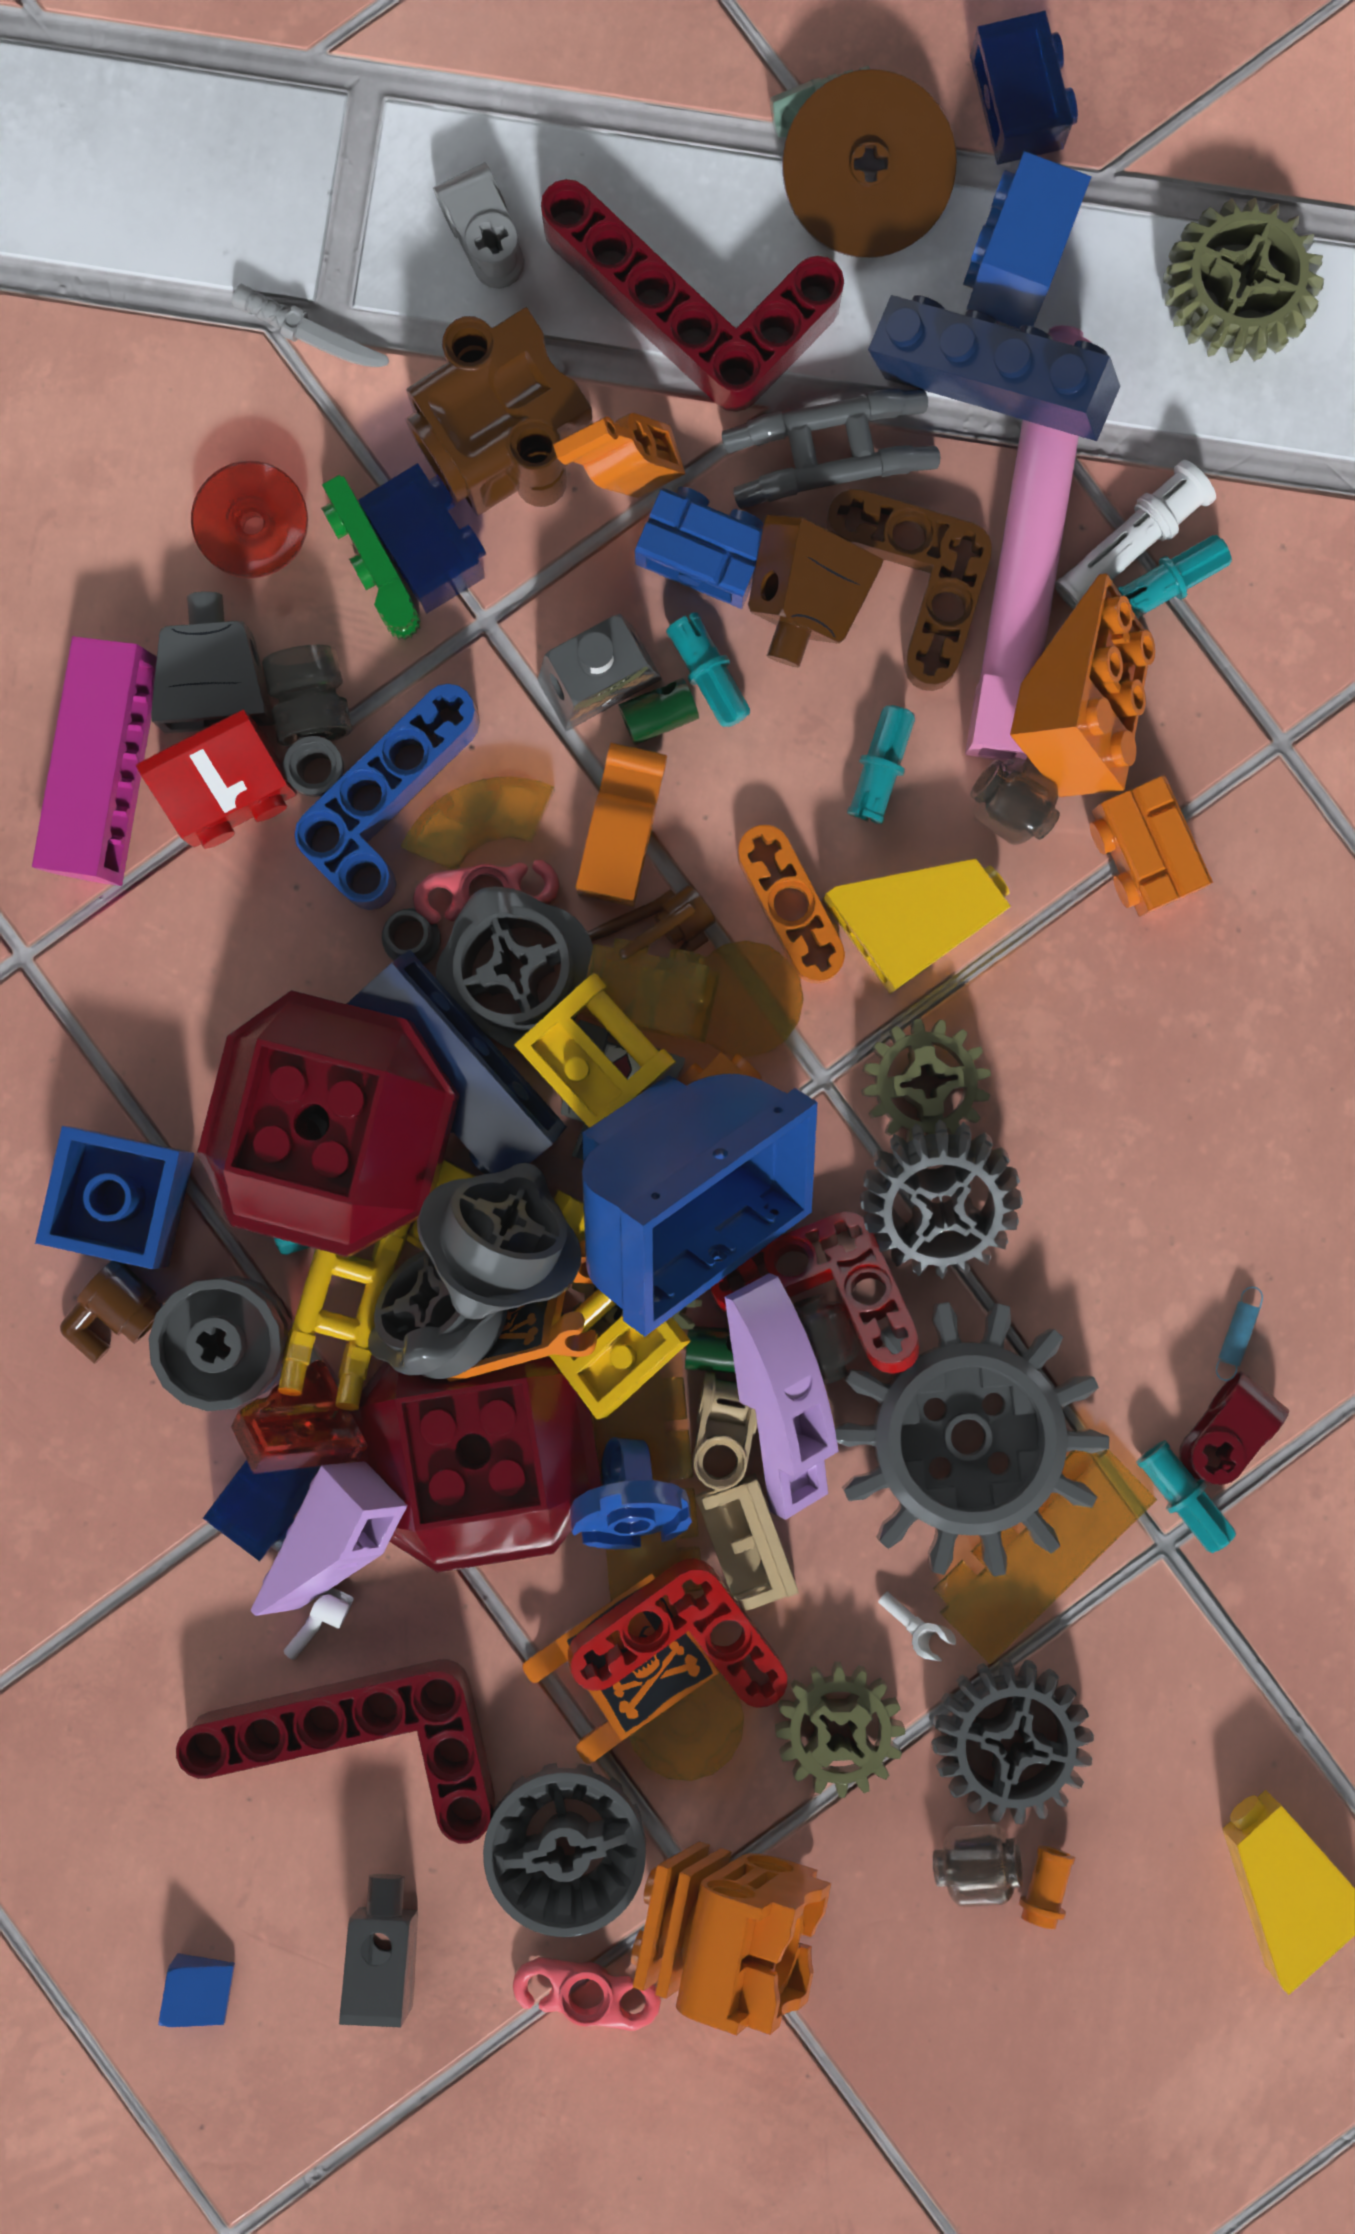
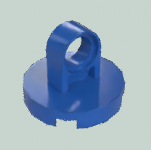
[570,1437,692,1549]

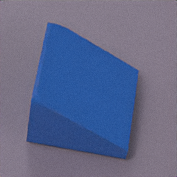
[158,1953,235,2027]

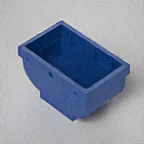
[582,1074,818,1337]

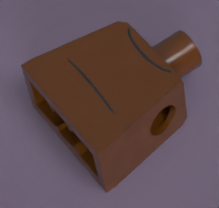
[748,515,884,668]

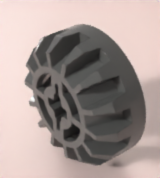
[483,1763,646,1937]

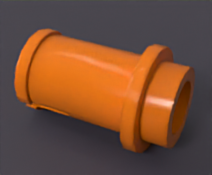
[1019,1845,1075,1929]

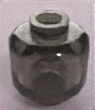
[970,757,1060,845]
[792,1294,860,1385]
[933,1824,1023,1907]

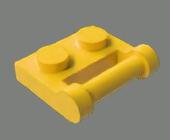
[514,973,676,1128]
[549,1289,691,1419]

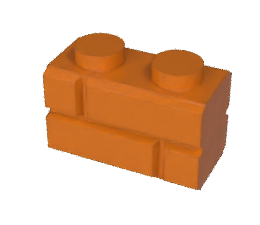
[1089,775,1213,917]

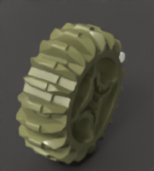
[1163,197,1324,363]

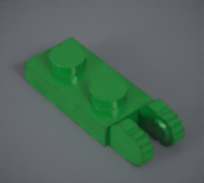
[321,475,421,640]

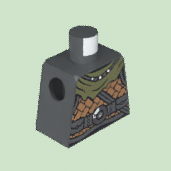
[538,614,662,732]

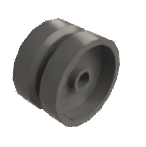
[148,1276,293,1411]

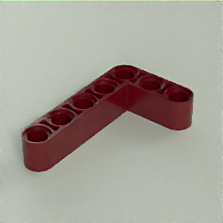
[541,179,844,412]
[176,1659,495,1844]

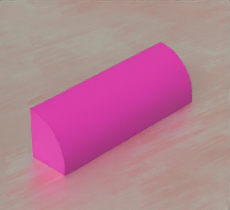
[32,636,157,886]

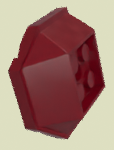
[197,990,460,1257]
[349,1356,602,1573]

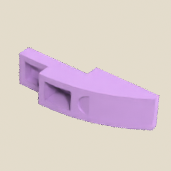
[725,1273,839,1520]

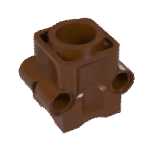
[405,307,593,516]

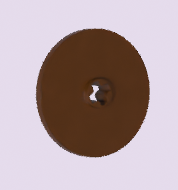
[782,69,957,258]

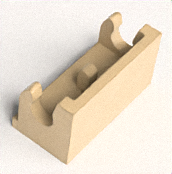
[695,1473,799,1611]

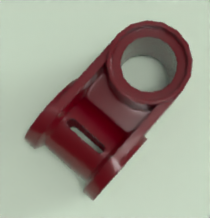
[1179,1371,1289,1485]

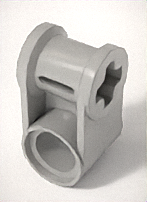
[433,162,524,289]

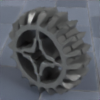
[860,1119,1023,1279]
[931,1658,1094,1825]

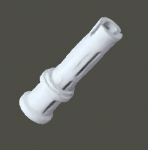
[1055,460,1216,609]

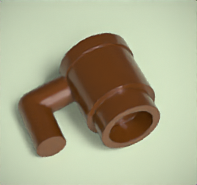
[60,1261,163,1364]

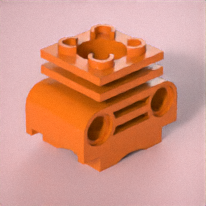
[631,1841,831,2036]

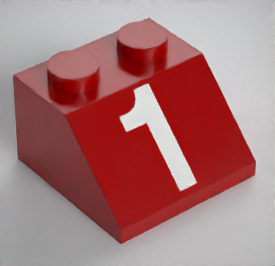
[135,709,297,849]

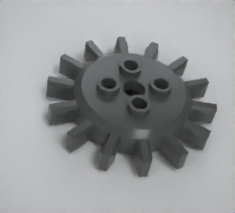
[834,1302,1109,1577]

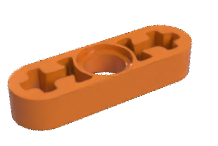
[737,825,845,984]

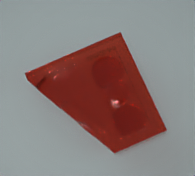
[231,1360,368,1473]

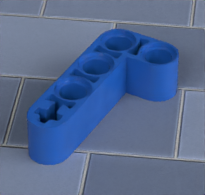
[294,684,480,910]

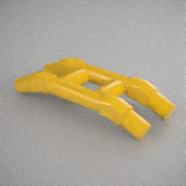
[278,1223,411,1411]

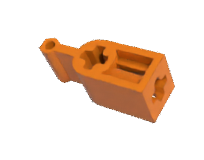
[553,413,686,498]
[576,742,667,907]

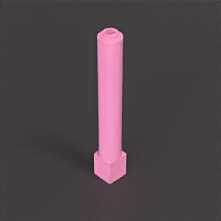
[965,325,1092,764]

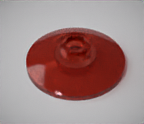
[191,461,309,578]

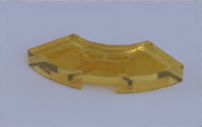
[401,777,555,870]

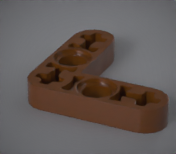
[827,489,992,691]

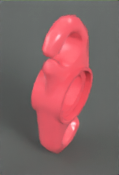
[413,859,560,925]
[512,1957,661,2031]

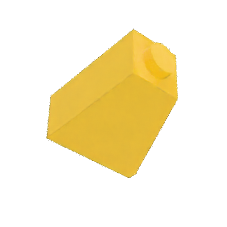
[822,859,1011,994]
[1222,1790,1355,1995]

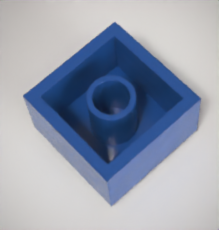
[963,151,1092,329]
[35,1126,195,1269]

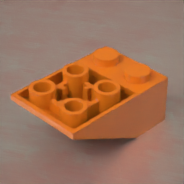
[1010,573,1155,797]

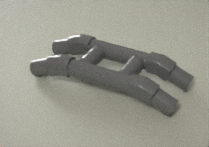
[722,389,941,509]

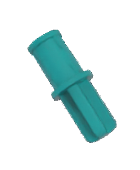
[1117,535,1232,619]
[666,612,750,727]
[847,705,915,824]
[1136,1440,1236,1553]

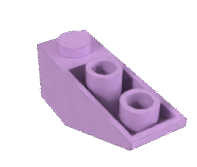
[250,1461,408,1616]

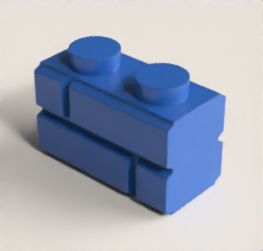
[635,486,763,609]

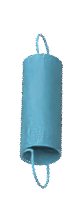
[1216,1287,1263,1381]

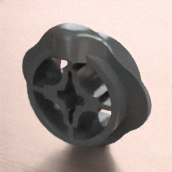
[436,886,596,1051]
[417,1163,581,1320]
[368,1250,508,1379]

